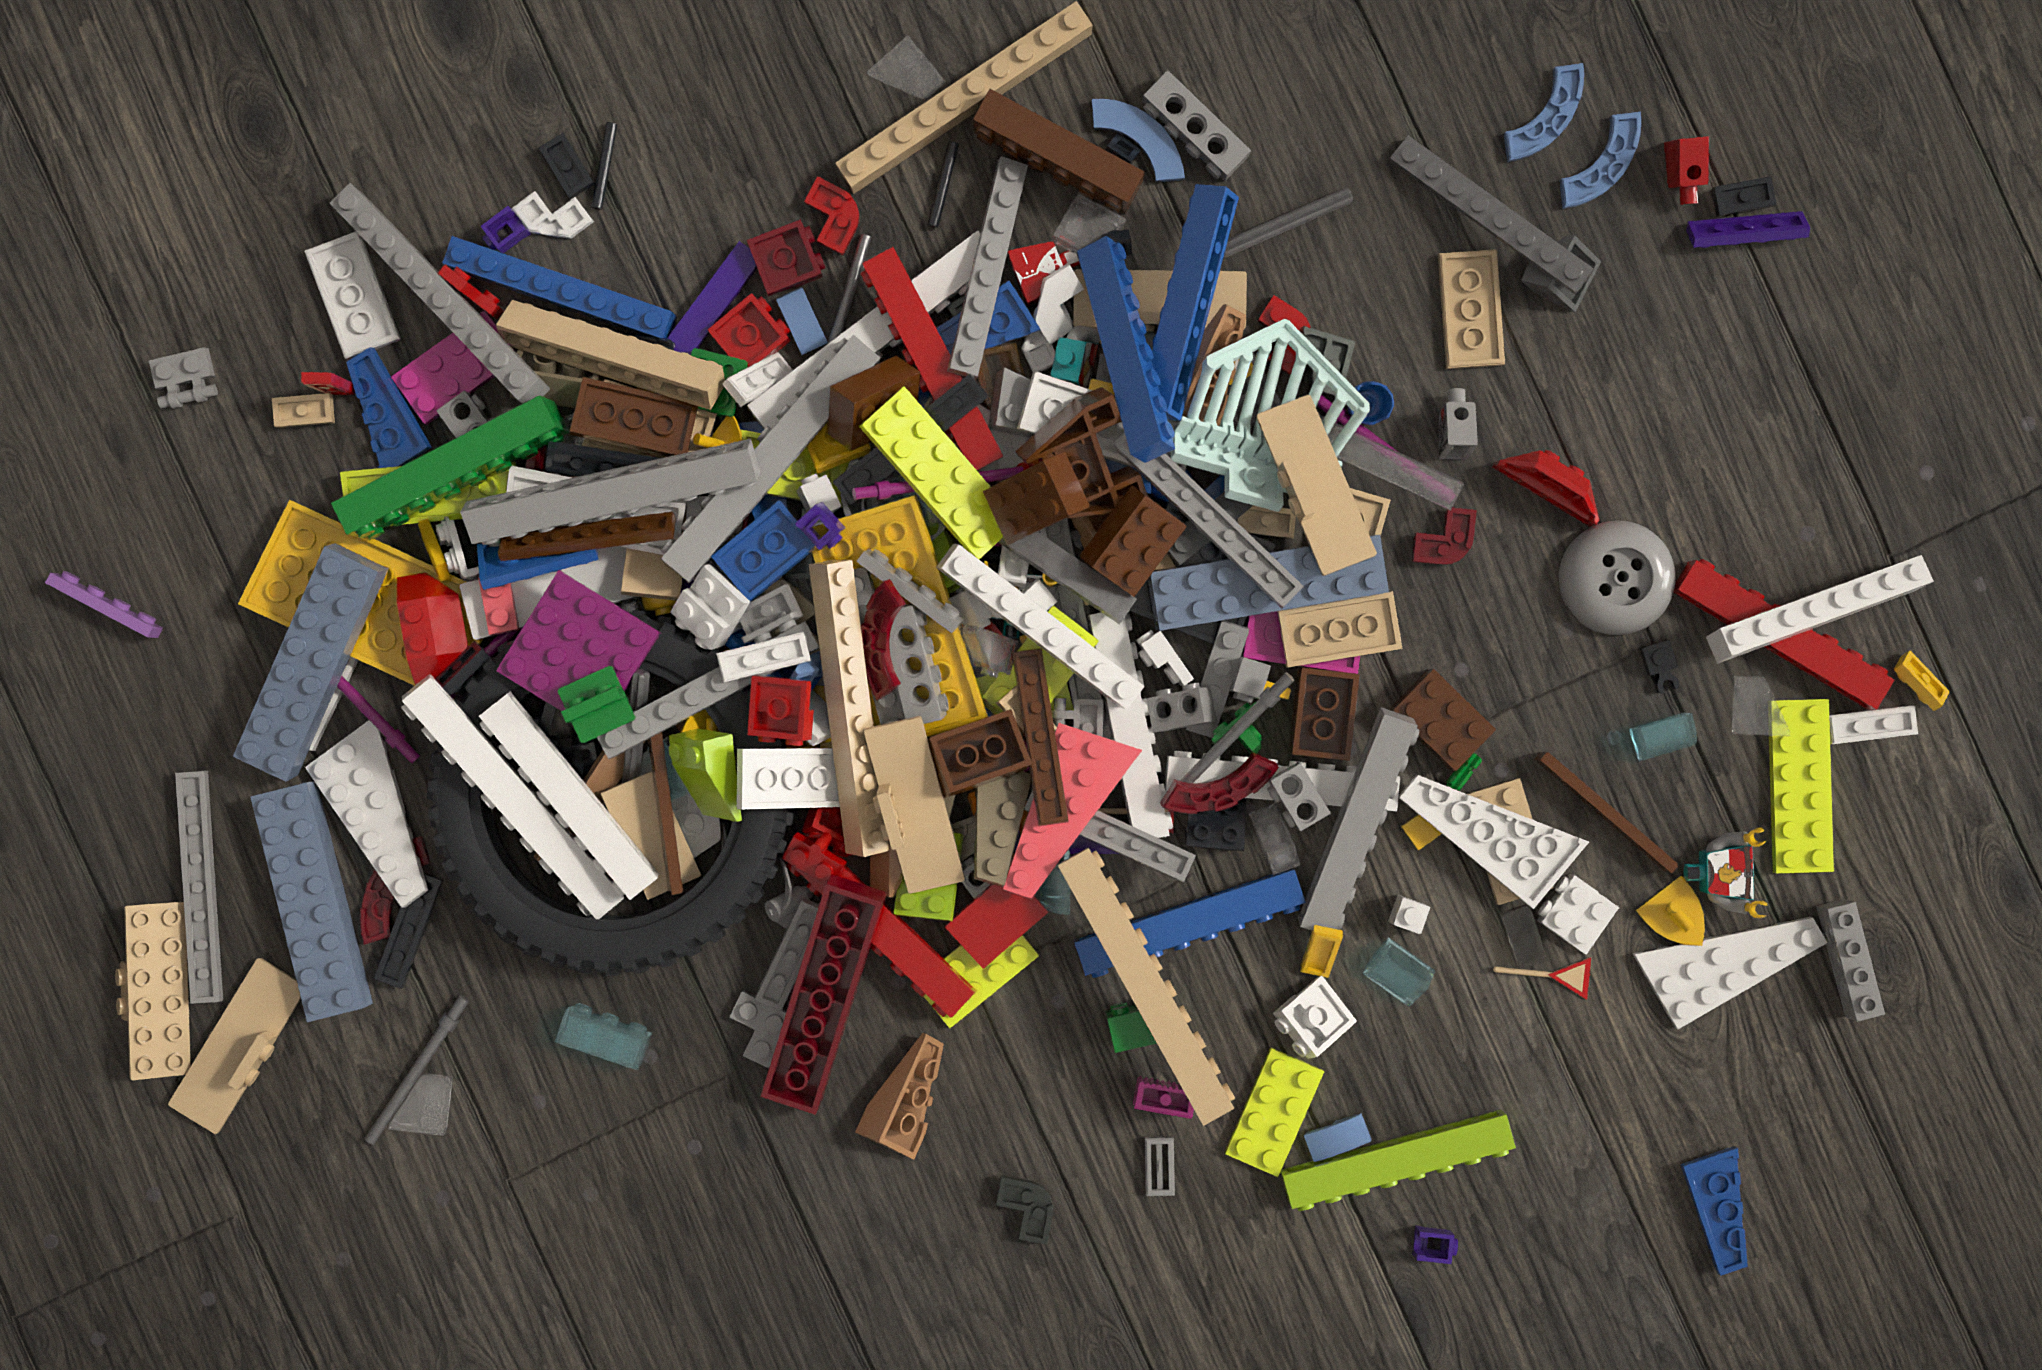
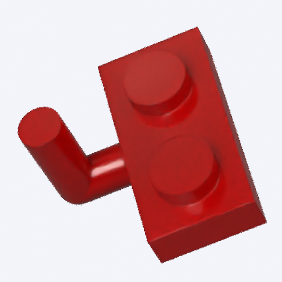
[782,832,847,885]

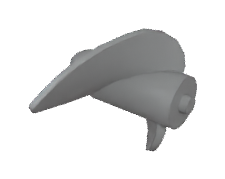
[765,855,814,929]

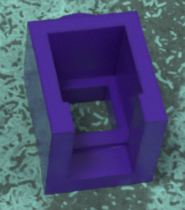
[481,206,531,254]
[795,502,846,550]
[1412,1225,1458,1264]

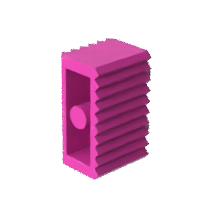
[1133,1076,1194,1119]

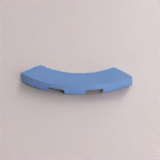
[1504,63,1584,162]
[1092,99,1185,182]
[1559,112,1641,209]

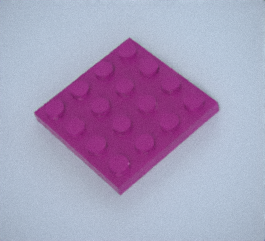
[496,570,661,711]

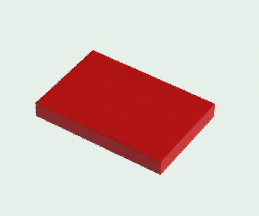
[945,875,1048,969]

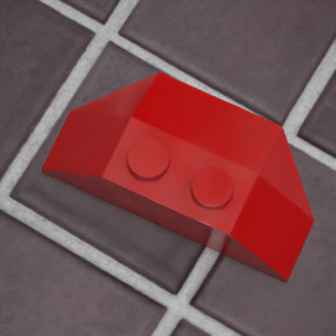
[1492,450,1599,527]
[397,572,468,685]

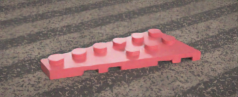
[1003,723,1142,899]

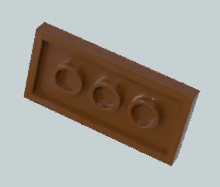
[570,377,698,457]

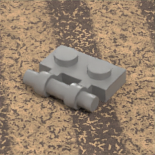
[149,347,218,409]
[1051,698,1104,737]

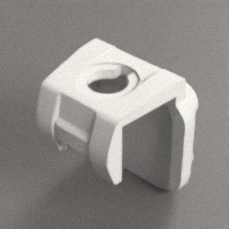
[436,516,499,582]

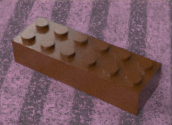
[973,89,1145,214]

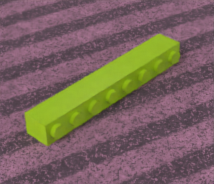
[1280,1110,1516,1211]

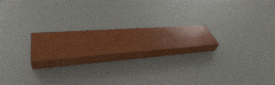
[498,512,676,561]
[1012,648,1069,827]
[648,732,683,895]
[1534,752,1678,873]

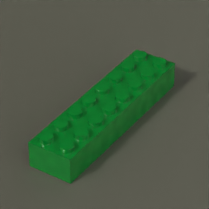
[331,395,570,540]

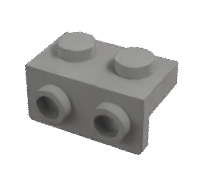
[740,584,803,644]

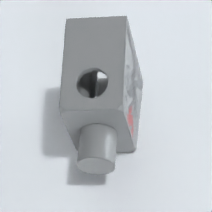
[1439,388,1478,460]

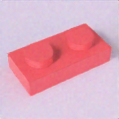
[478,578,520,636]

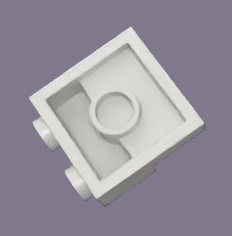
[671,564,750,650]
[1136,630,1194,686]
[1537,874,1619,954]
[1273,976,1357,1059]

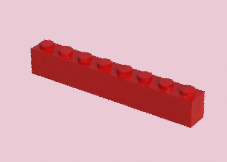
[860,247,1003,471]
[1674,559,1895,710]
[786,834,977,1018]

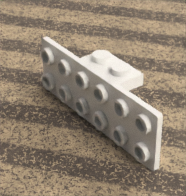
[460,546,638,640]

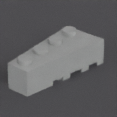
[988,367,1034,437]

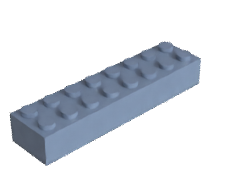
[1147,535,1389,631]
[233,543,388,782]
[250,781,373,1022]

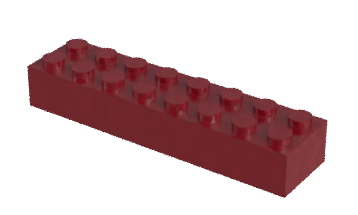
[761,874,887,1115]

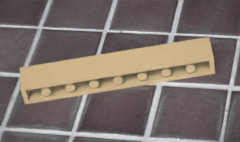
[496,300,725,410]

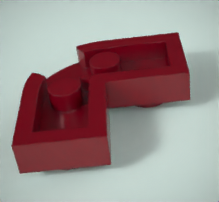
[1412,507,1477,565]

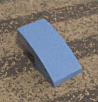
[776,287,828,355]
[790,651,823,683]
[1304,1113,1372,1162]

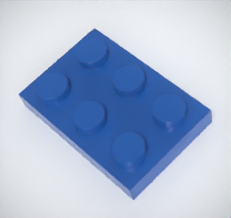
[711,500,817,602]

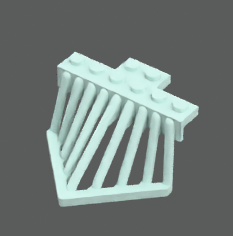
[1170,319,1370,512]

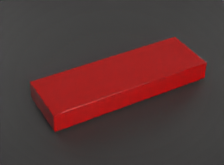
[301,372,355,395]

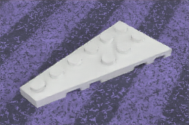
[305,721,428,908]
[1398,775,1589,909]
[1632,917,1827,1029]

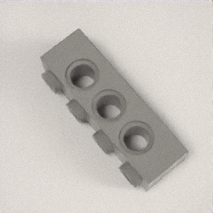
[1142,70,1251,181]
[889,603,949,724]
[1816,899,1885,1022]

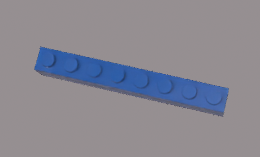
[1151,184,1239,421]
[443,236,677,339]
[1077,236,1175,463]
[1074,868,1306,978]

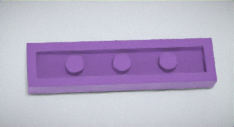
[45,571,163,638]

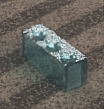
[555,1004,653,1070]

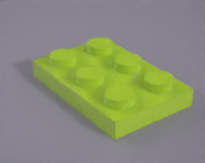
[894,833,963,921]

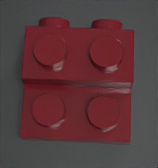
[747,219,826,296]

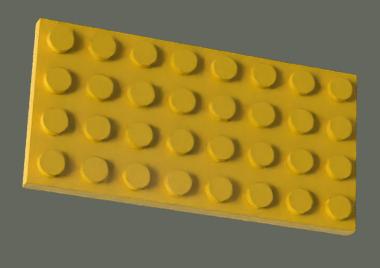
[812,494,988,737]
[238,500,484,700]

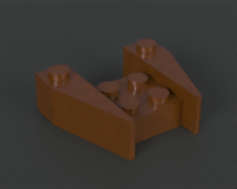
[1015,387,1148,518]

